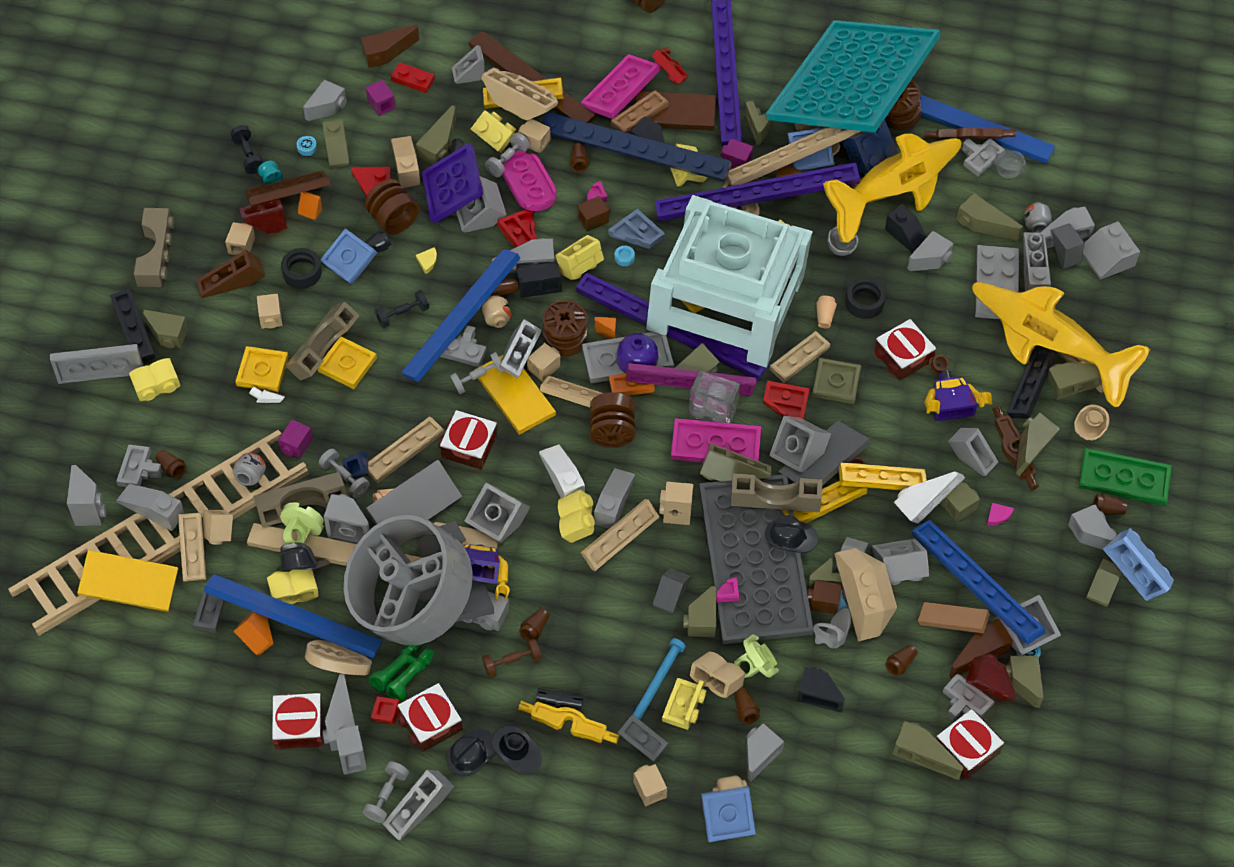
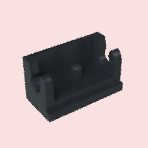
[516,261,562,298]

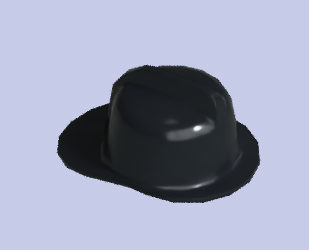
[765,515,818,553]
[276,542,330,571]
[492,725,543,774]
[446,729,496,777]

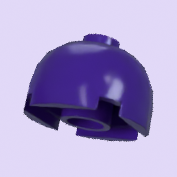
[616,333,659,374]

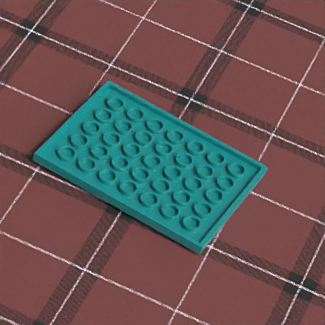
[766,20,941,133]

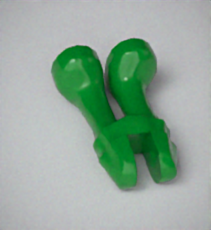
[368,644,434,703]

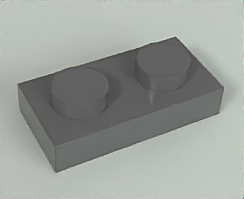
[193,587,226,633]
[618,715,669,763]

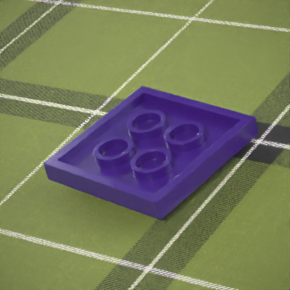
[422,143,483,223]

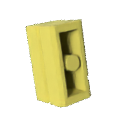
[555,235,604,280]

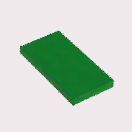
[1078,448,1172,506]

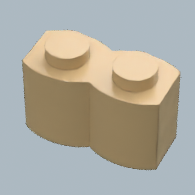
[690,652,745,698]

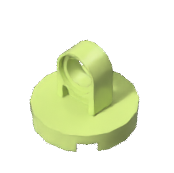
[280,503,324,544]
[734,634,779,678]

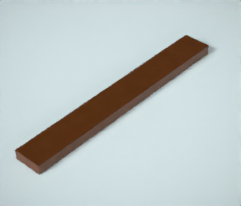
[469,31,595,123]

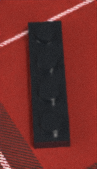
[110,289,155,362]
[1007,347,1057,419]

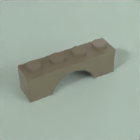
[134,208,174,288]
[285,301,359,381]
[253,472,347,528]
[731,474,822,512]

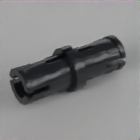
[536,688,584,710]

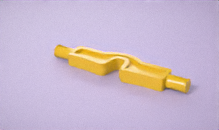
[518,701,620,744]

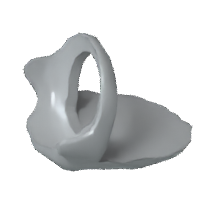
[813,607,851,648]

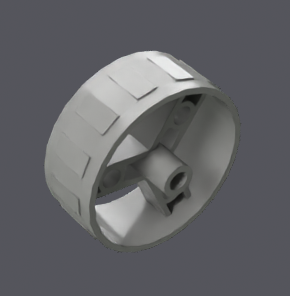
[344,515,472,645]

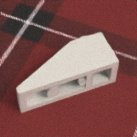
[539,444,585,498]
[894,472,965,524]

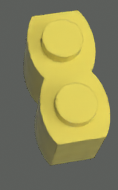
[129,358,180,401]
[558,490,595,543]
[267,569,319,605]

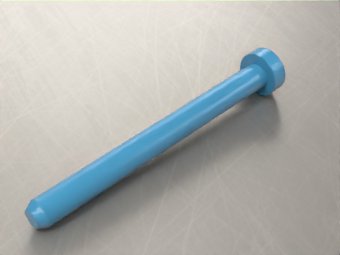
[633,638,686,720]

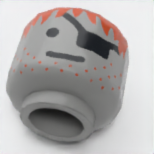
[1024,202,1052,233]
[233,453,266,486]

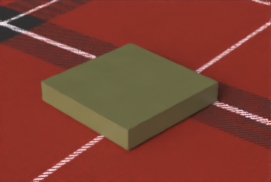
[812,358,861,404]

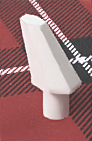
[249,386,285,403]

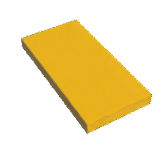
[475,355,556,435]
[78,550,178,612]

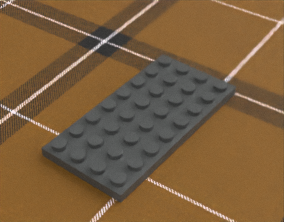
[699,474,814,645]

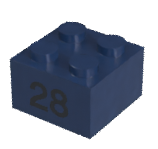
[842,119,898,174]

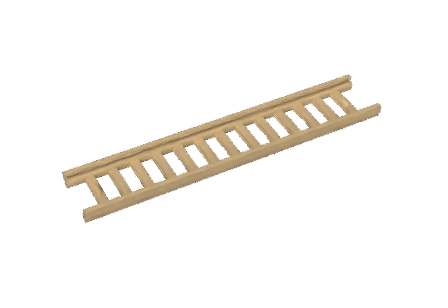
[8,430,309,636]

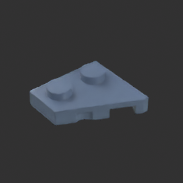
[608,209,665,249]

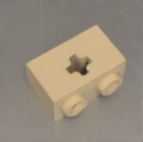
[660,482,693,525]

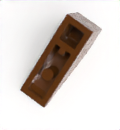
[361,24,419,68]
[196,250,265,298]
[949,619,1013,679]

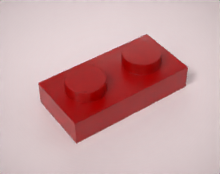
[391,62,435,93]

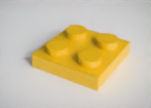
[318,336,377,389]
[236,346,288,392]

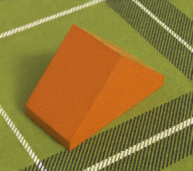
[233,611,273,655]

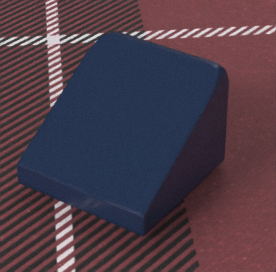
[342,451,368,479]

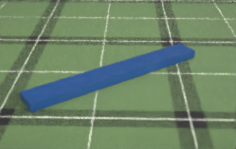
[920,95,1055,164]
[401,249,520,382]
[912,520,1045,645]
[204,574,382,659]

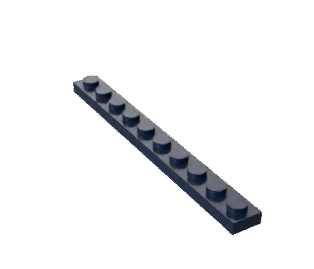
[542,112,732,182]

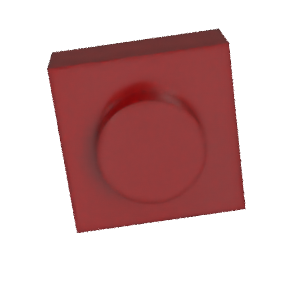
[371,696,401,725]

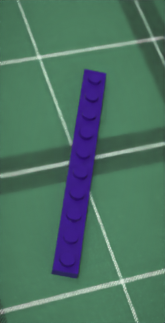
[711,0,742,147]
[655,163,860,221]
[576,272,770,381]

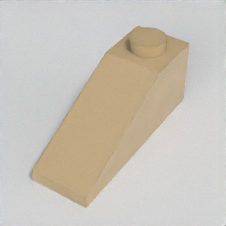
[391,136,420,188]

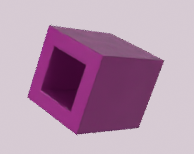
[366,80,396,116]
[721,139,753,169]
[278,420,313,459]

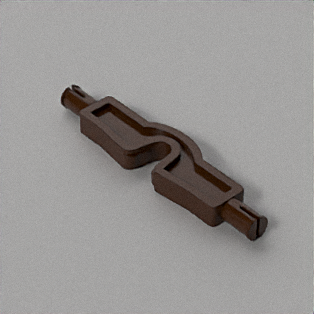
[925,128,1016,140]
[992,406,1039,490]

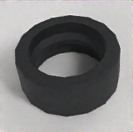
[281,248,322,289]
[845,278,886,319]

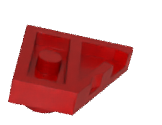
[652,47,689,84]
[351,167,391,197]
[497,209,537,248]
[763,381,810,420]

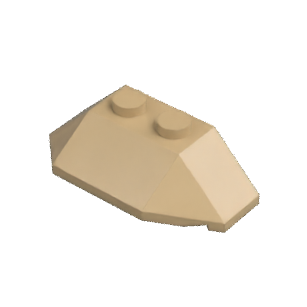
[482,68,558,120]
[834,548,897,641]

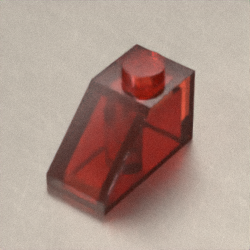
[239,198,288,234]
[965,654,1016,702]

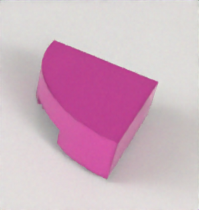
[587,181,607,202]
[987,503,1014,526]
[716,577,739,603]

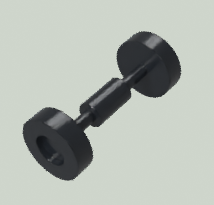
[230,125,264,174]
[375,290,429,329]

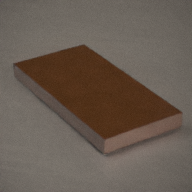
[636,91,716,130]
[245,170,331,205]

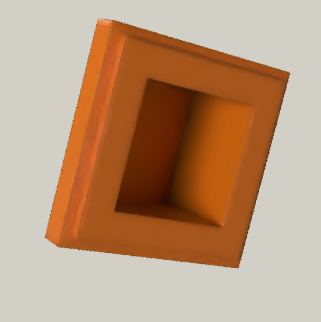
[298,191,322,220]
[595,317,616,339]

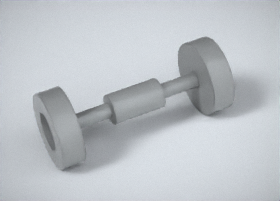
[485,133,530,177]
[450,352,504,394]
[319,449,370,499]
[362,761,409,823]

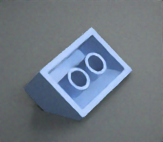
[1103,528,1174,601]

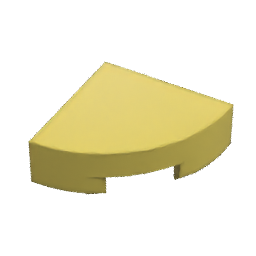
[416,247,437,274]

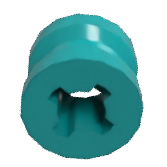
[258,161,283,185]

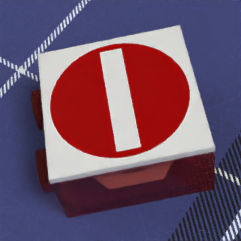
[874,319,936,381]
[438,410,497,470]
[397,683,463,752]
[273,693,322,749]
[936,709,1004,780]

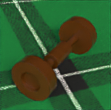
[482,638,542,678]

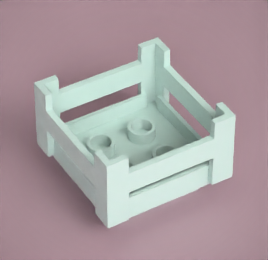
[646,195,812,367]

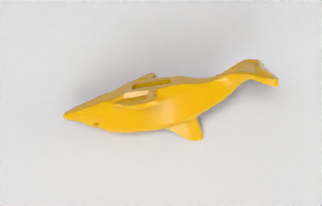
[823,134,962,243]
[972,282,1150,407]

